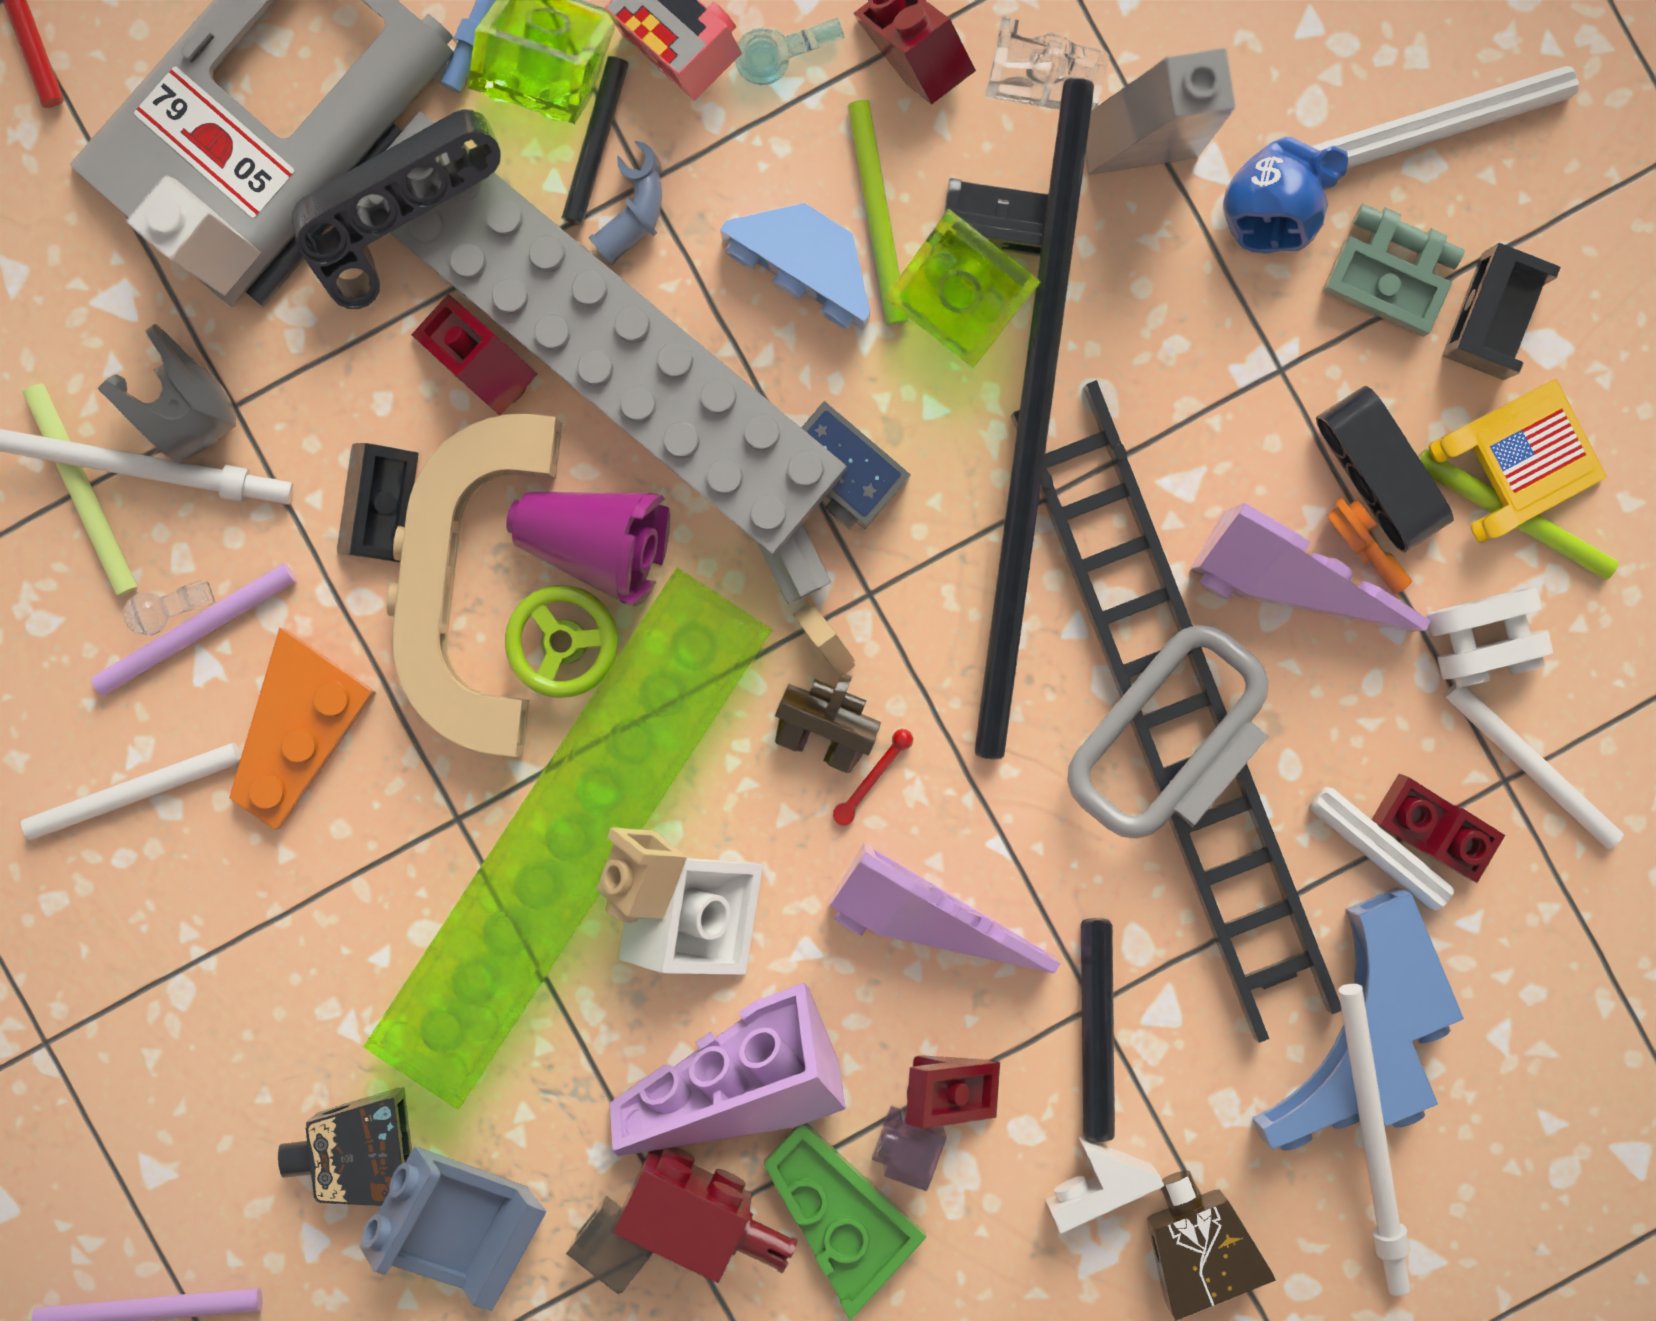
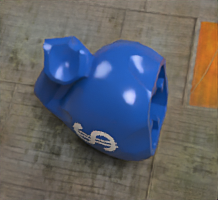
[1223,136,1348,254]

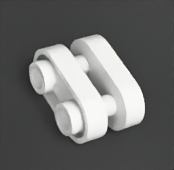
[1426,586,1554,688]

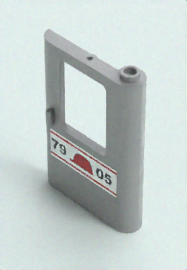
[69,0,454,307]

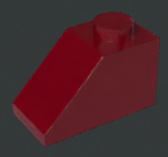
[411,294,538,416]

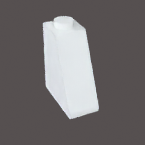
[127,176,262,296]

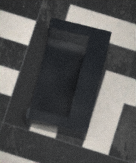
[1442,242,1561,380]

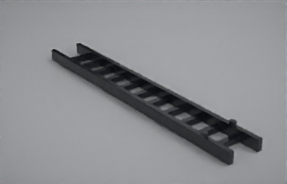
[1011,380,1342,1043]

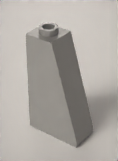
[1085,48,1236,175]

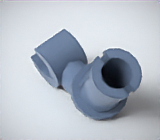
[589,141,662,266]

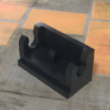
[940,178,1048,257]

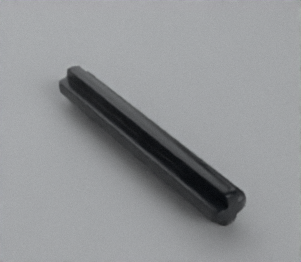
[1081,918,1115,1142]

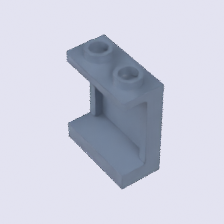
[359,1146,547,1311]

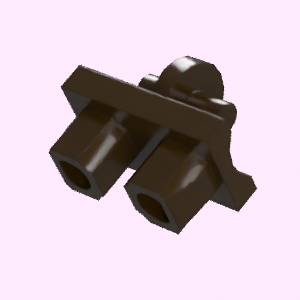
[775,672,881,773]

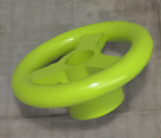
[505,585,618,698]

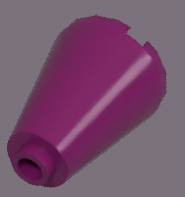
[506,492,670,606]

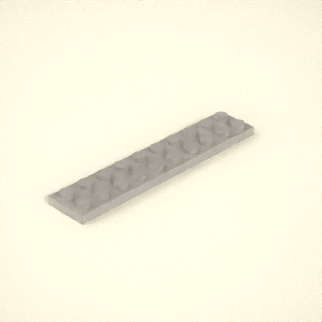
[357,111,848,557]

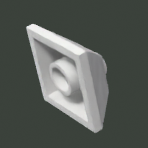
[618,858,763,975]

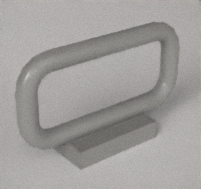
[1067,625,1269,839]

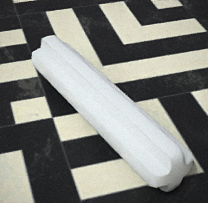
[1310,787,1454,911]

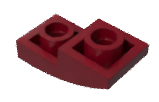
[1371,773,1506,883]

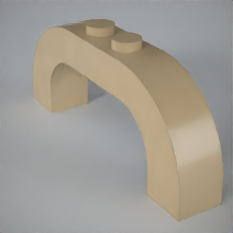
[386,414,562,757]

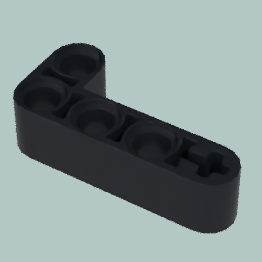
[292,109,501,309]

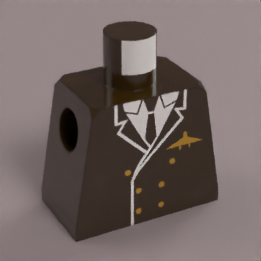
[1147,1170,1276,1321]

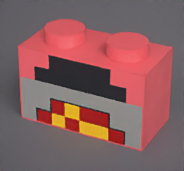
[604,0,742,101]

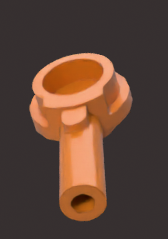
[1326,497,1412,594]

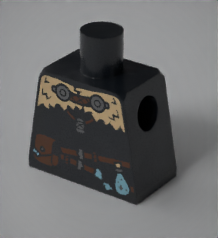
[278,1087,412,1206]

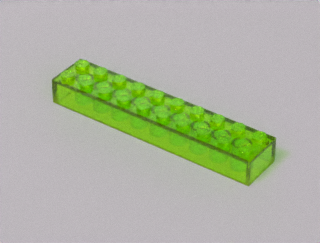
[363,567,774,1110]

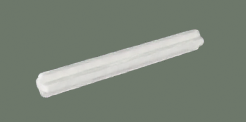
[1313,66,1579,169]

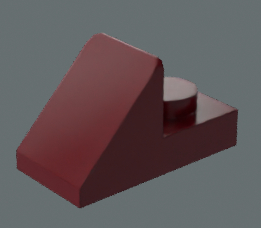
[906,1055,1000,1129]

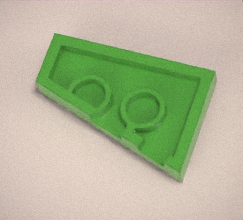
[764,1123,927,1321]

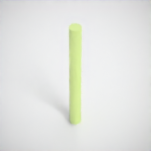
[22,384,138,596]

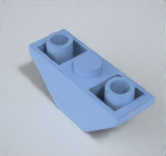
[720,203,870,330]

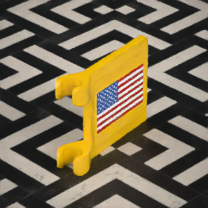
[1428,378,1608,543]

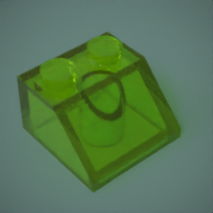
[468,0,616,124]
[884,210,1041,368]

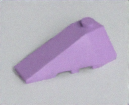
[1190,503,1431,632]
[829,843,1060,974]
[610,983,846,1156]

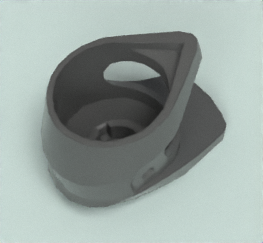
[97,324,236,463]

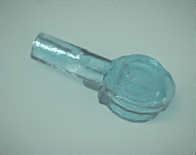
[735,17,845,85]

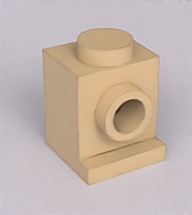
[596,827,687,923]

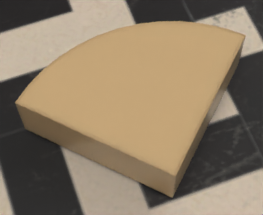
[793,603,856,676]

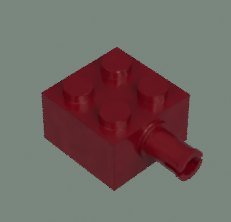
[613,1147,798,1284]

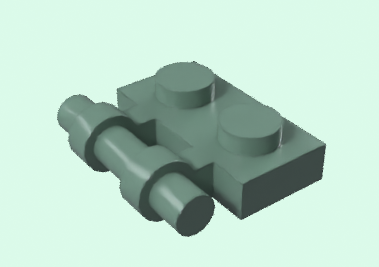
[1322,203,1465,337]

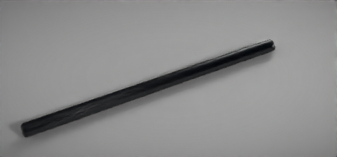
[974,78,1095,760]

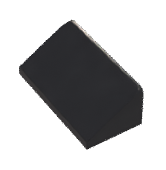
[337,443,419,563]

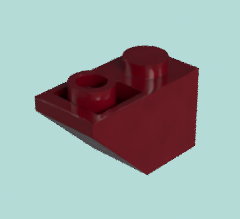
[853,0,976,105]

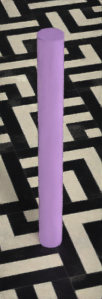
[91,563,297,696]
[32,1288,263,1321]

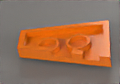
[229,628,376,830]

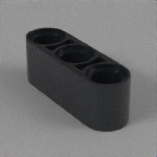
[1316,386,1454,553]

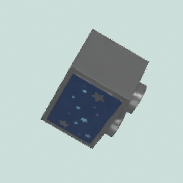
[801,401,911,530]

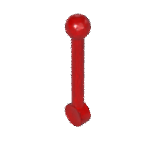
[833,729,914,826]

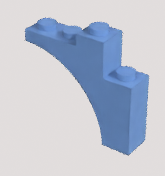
[1252,888,1464,1151]

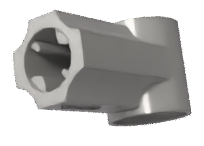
[757,524,832,604]

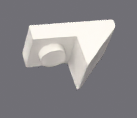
[1046,1136,1164,1233]

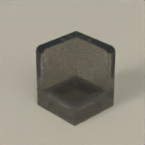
[566,1195,653,1294]

